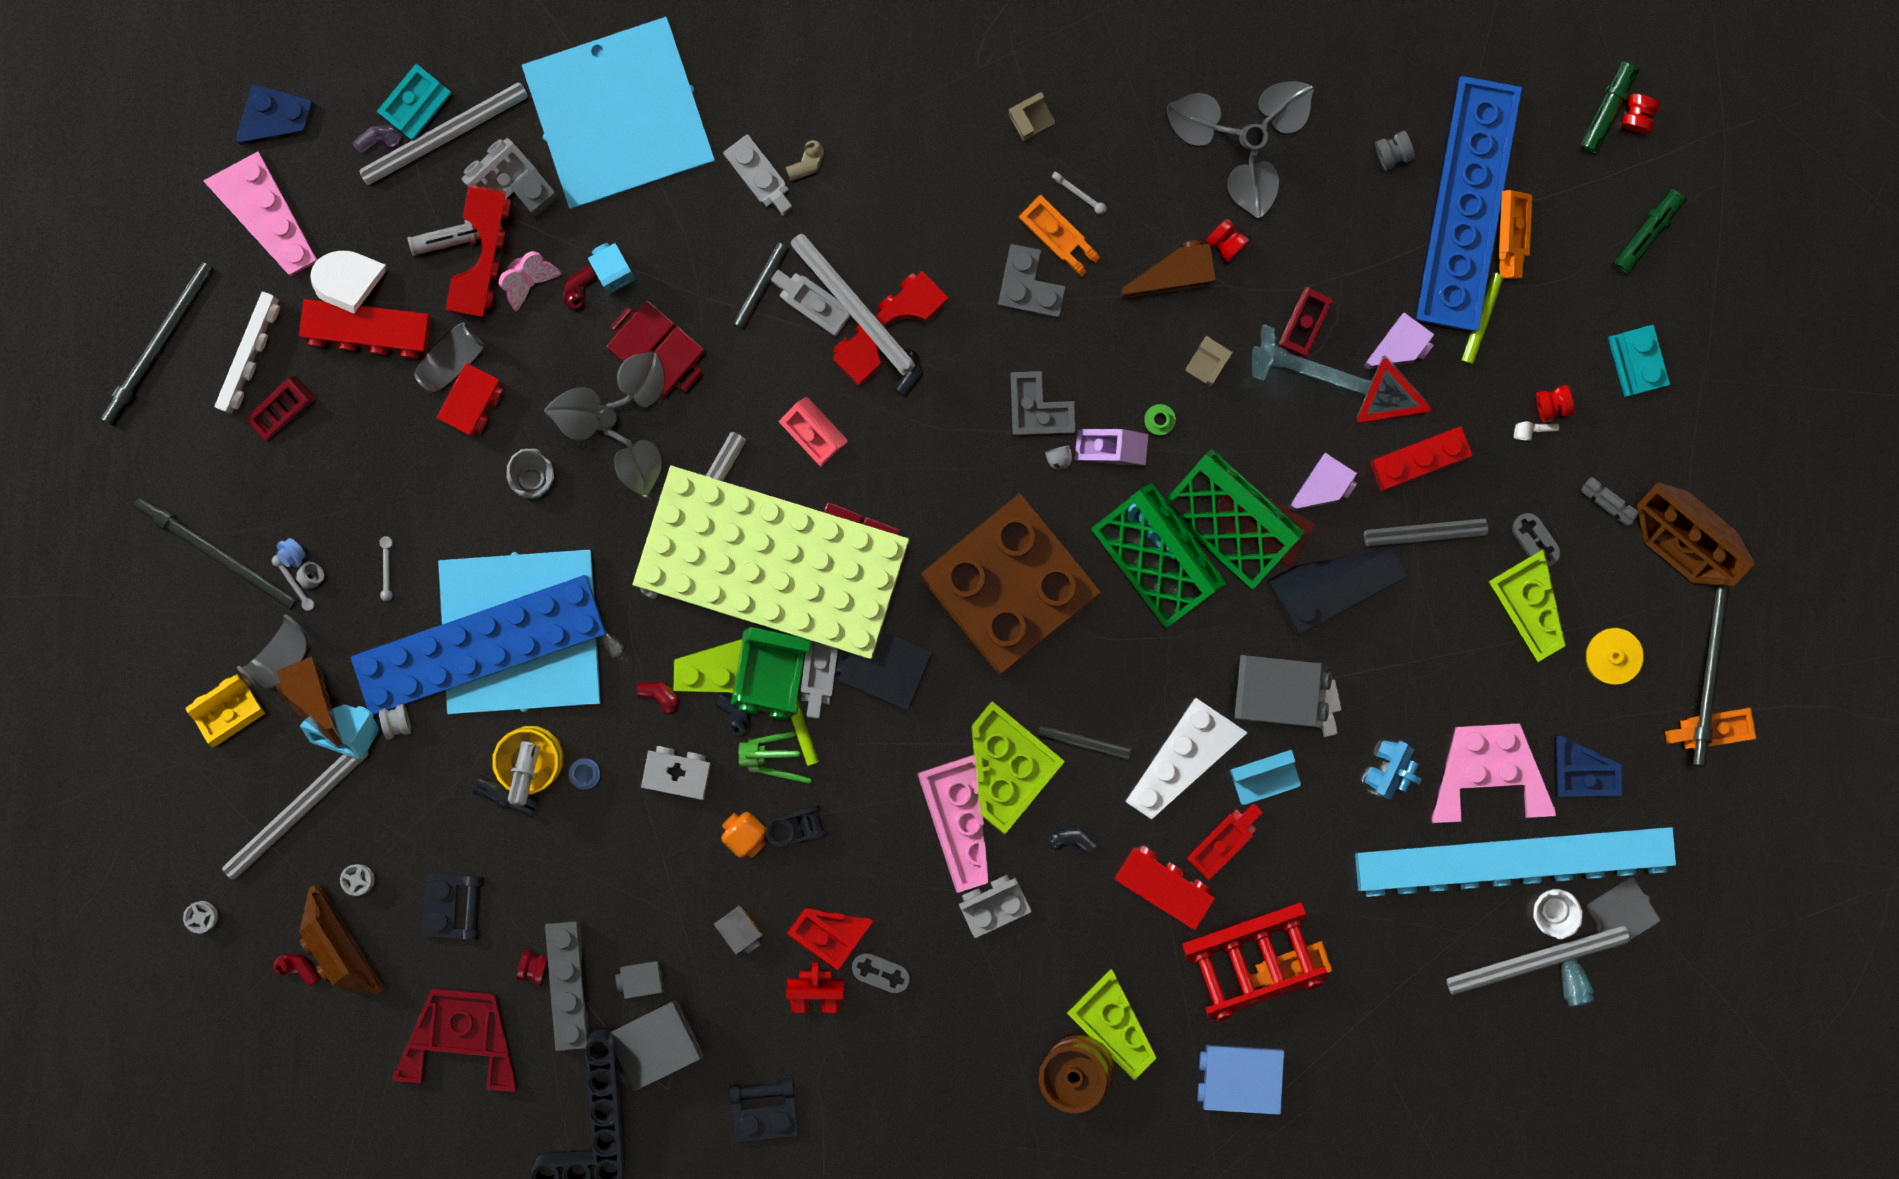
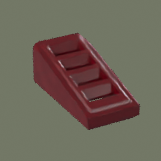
[245,376,315,442]

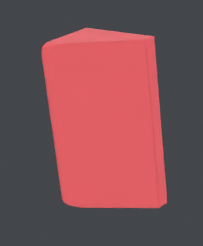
[779,397,848,467]

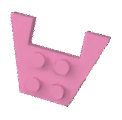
[1432,724,1556,823]

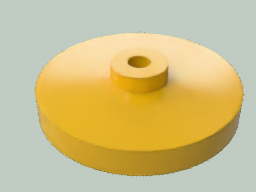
[1586,628,1643,685]

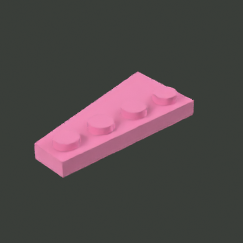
[204,152,317,276]
[918,755,988,893]

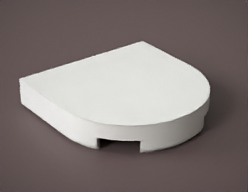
[311,251,386,313]

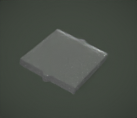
[1586,876,1660,950]

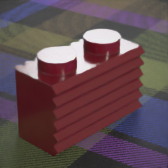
[1277,287,1333,359]

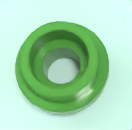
[1144,404,1176,436]

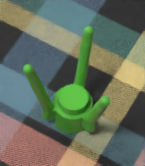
[739,731,812,784]

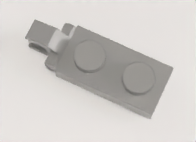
[723,134,792,216]
[771,270,851,337]
[800,641,839,719]

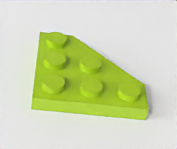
[971,701,1065,834]

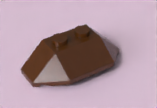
[1637,482,1755,587]
[299,885,386,995]

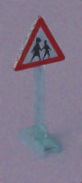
[1252,325,1431,423]

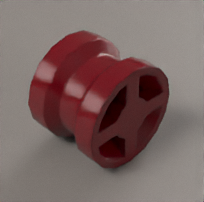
[516,950,548,986]

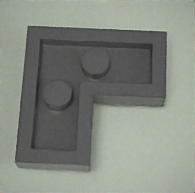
[998,244,1065,318]
[1011,371,1075,436]

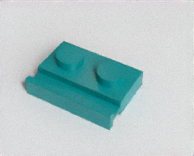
[377,64,452,140]
[1608,325,1670,397]

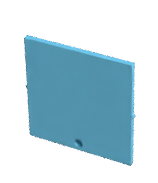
[522,17,715,210]
[438,550,601,714]

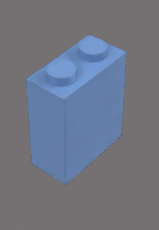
[1197,1045,1284,1114]

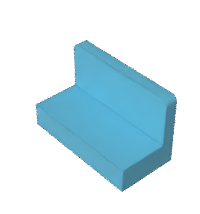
[1230,750,1301,805]

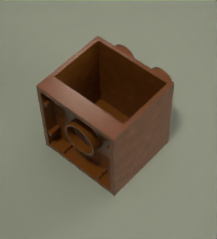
[921,493,1101,677]

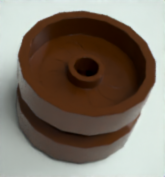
[1038,1035,1115,1114]

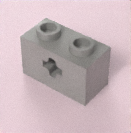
[641,746,712,800]

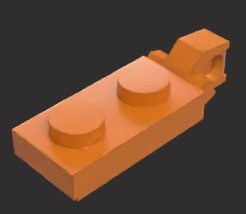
[1499,190,1532,279]
[1665,708,1757,749]
[1250,941,1332,988]

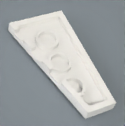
[1125,698,1247,819]

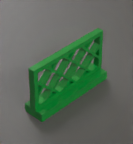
[1165,449,1305,590]
[1091,483,1226,629]

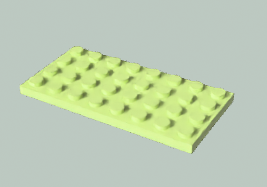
[632,465,909,659]

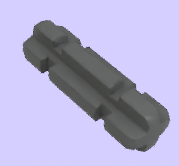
[1581,477,1638,526]

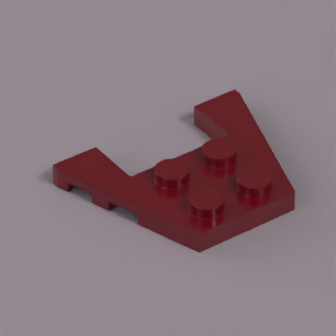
[392,988,517,1092]

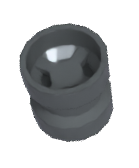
[1375,131,1415,171]

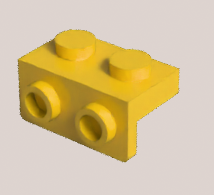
[186,674,265,748]

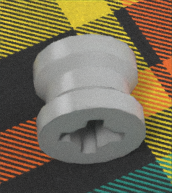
[379,704,412,740]
[340,864,375,896]
[183,901,218,934]

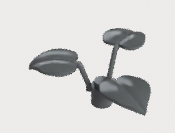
[1167,81,1314,218]
[544,351,664,495]

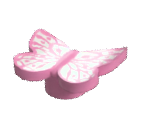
[499,251,561,311]

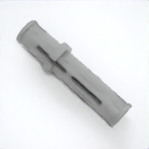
[407,220,502,256]

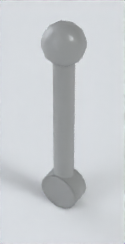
[1051,172,1107,215]
[379,536,393,602]
[272,555,315,611]

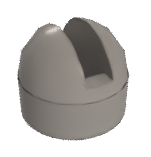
[1045,445,1072,470]
[296,562,324,590]

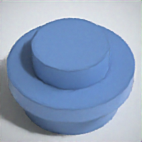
[277,538,306,568]
[569,758,600,790]

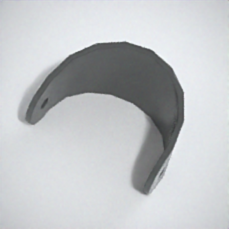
[414,322,485,394]
[236,614,309,691]

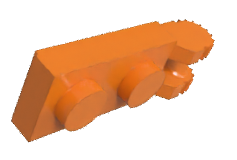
[1018,195,1100,277]

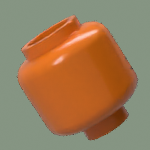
[721,812,768,859]

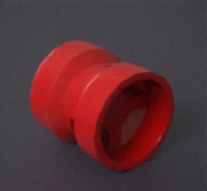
[1622,94,1660,134]
[1206,218,1249,262]
[1535,385,1575,423]

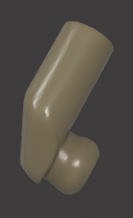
[786,140,824,181]

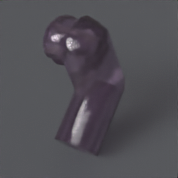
[353,125,401,154]

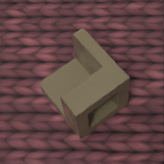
[1009,92,1055,141]
[1186,336,1233,387]

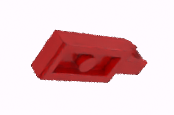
[1187,803,1263,880]

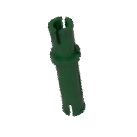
[1580,62,1640,154]
[1613,189,1687,274]

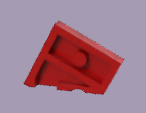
[786,908,873,971]

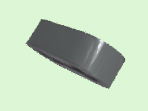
[1512,513,1560,567]
[852,953,910,993]

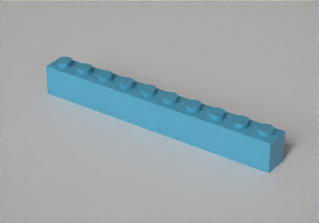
[1355,827,1676,897]

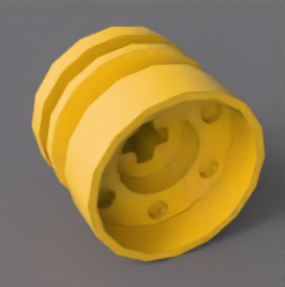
[493,726,563,794]

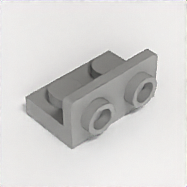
[461,138,537,199]
[959,875,1031,938]

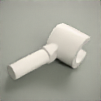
[1514,422,1559,441]

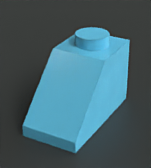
[588,243,636,294]
[300,704,380,760]

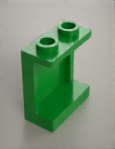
[731,627,811,720]

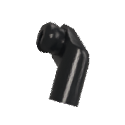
[894,349,923,397]

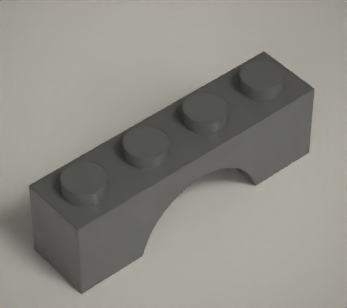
[545,921,589,1051]

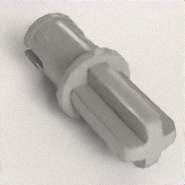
[508,742,541,806]

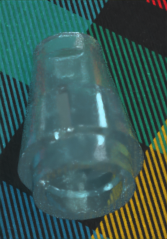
[1560,958,1595,1007]

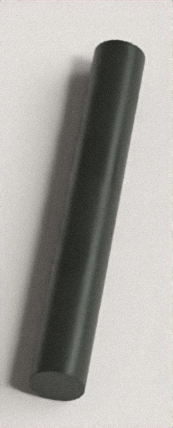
[733,242,789,329]
[1037,724,1131,760]

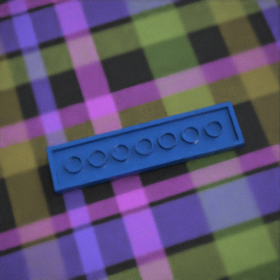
[1415,76,1522,331]
[350,575,607,716]

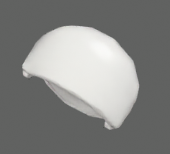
[1533,889,1583,939]

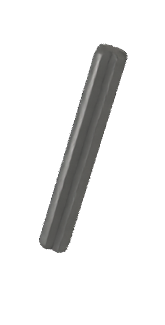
[1364,519,1488,547]

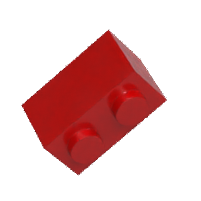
[437,363,503,438]

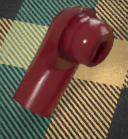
[563,265,597,310]
[637,682,679,714]
[273,954,321,987]

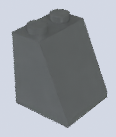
[1235,655,1332,728]
[605,1000,704,1091]

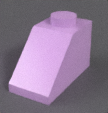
[1364,313,1434,369]
[1075,429,1148,465]
[1289,453,1357,511]

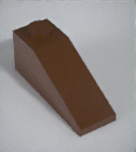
[1121,240,1216,298]
[276,657,343,747]

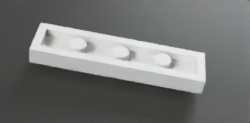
[214,291,280,414]

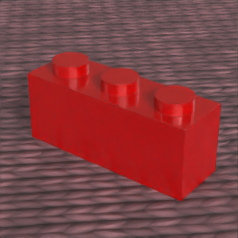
[1370,426,1472,492]
[1114,846,1215,930]

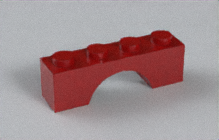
[446,184,511,317]
[832,271,948,387]

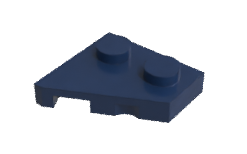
[235,84,314,144]
[1556,736,1622,797]

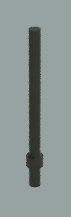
[101,262,213,425]
[134,497,297,609]
[1693,584,1730,767]

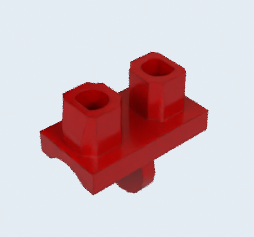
[786,962,844,1013]

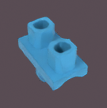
[1365,740,1422,800]

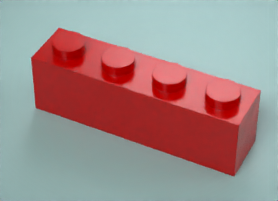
[299,299,432,359]

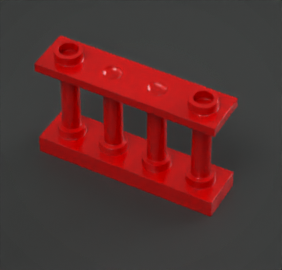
[1182,902,1328,1022]

